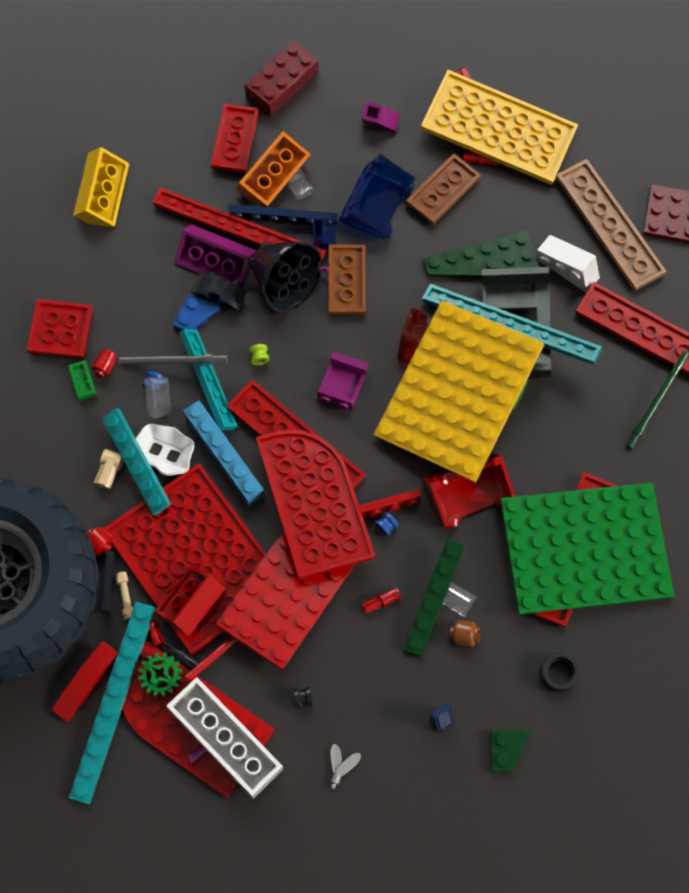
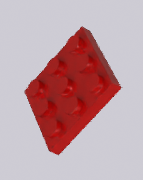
[27,299,93,359]

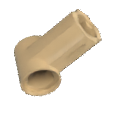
[94,449,124,490]

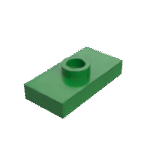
[68,360,97,401]

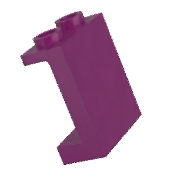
[317,352,368,410]

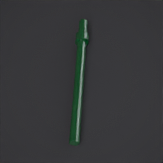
[626,351,689,449]

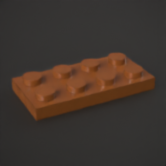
[406,154,481,225]
[329,245,366,315]

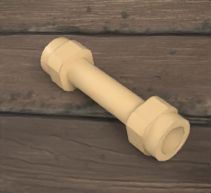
[115,572,134,621]

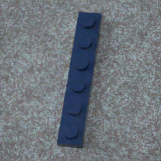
[228,204,338,224]

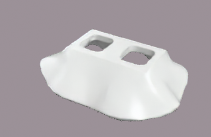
[136,424,194,476]

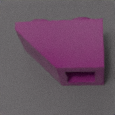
[362,101,400,132]

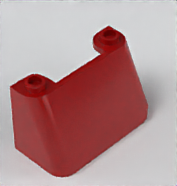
[423,452,516,528]

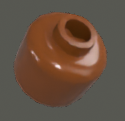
[450,620,480,647]

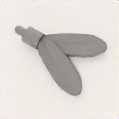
[330,744,361,789]

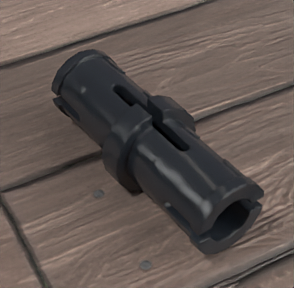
[161,640,201,670]

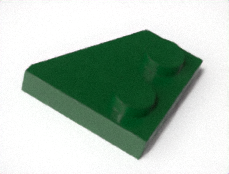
[491,730,531,773]

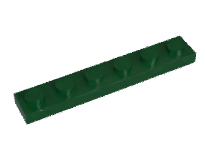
[403,538,465,657]

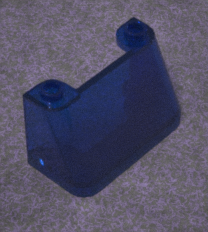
[338,154,416,239]

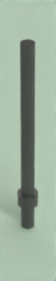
[119,354,228,365]

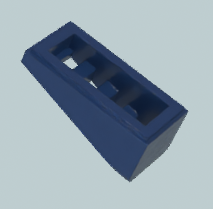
[430,702,454,732]

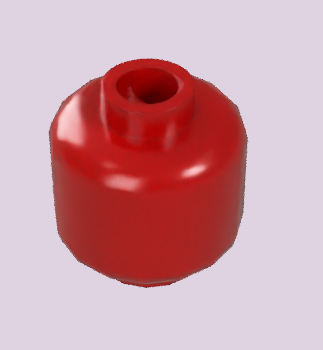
[87,527,113,556]

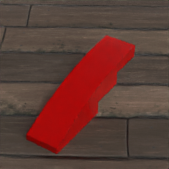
[52,641,118,722]

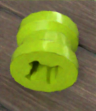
[249,344,270,365]

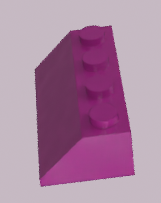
[174,225,256,287]

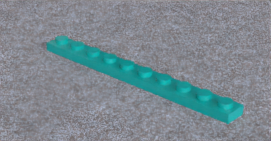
[422,284,602,365]
[69,602,156,805]

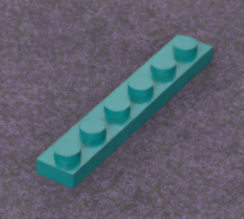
[179,329,238,430]
[102,408,171,515]

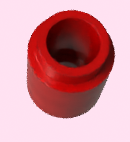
[91,349,117,378]

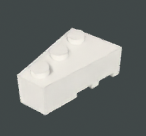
[537,235,600,293]

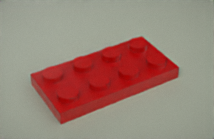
[211,103,259,174]

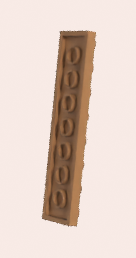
[556,159,667,291]

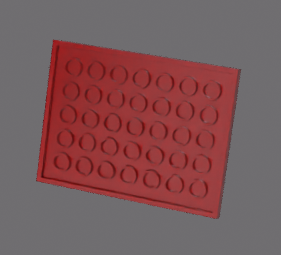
[103,463,266,655]

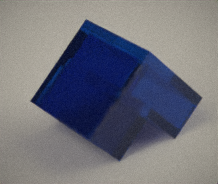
[313,218,336,249]

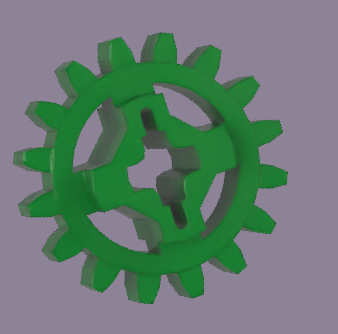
[138,652,183,697]

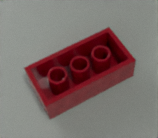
[244,40,319,116]

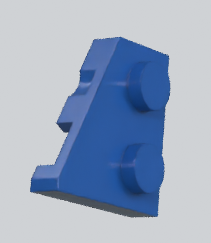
[173,293,221,331]

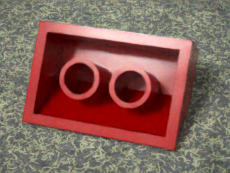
[155,566,225,636]

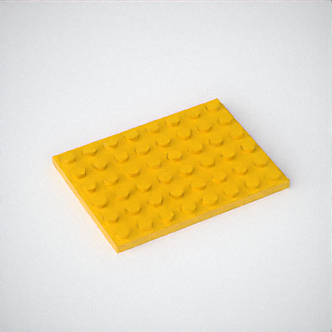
[373,300,545,483]

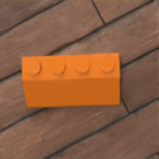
[235,131,311,207]

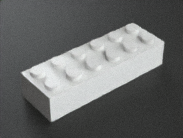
[167,677,283,799]

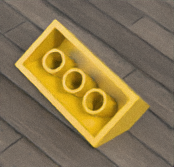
[73,147,129,227]

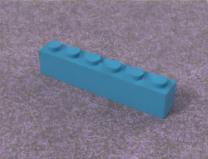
[183,401,265,507]

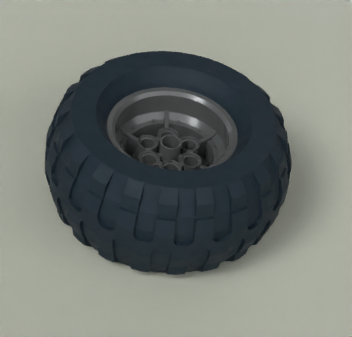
[0,478,99,686]

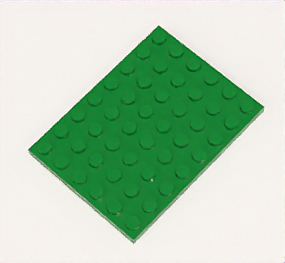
[500,483,675,615]

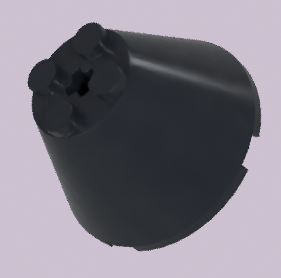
[249,242,322,312]

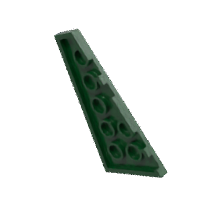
[423,230,541,279]

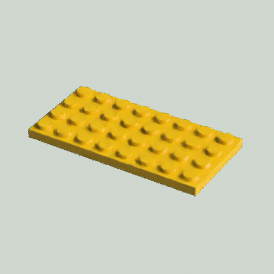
[420,70,578,185]

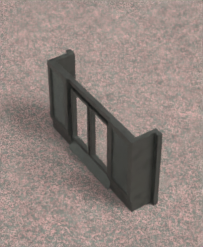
[482,267,551,379]

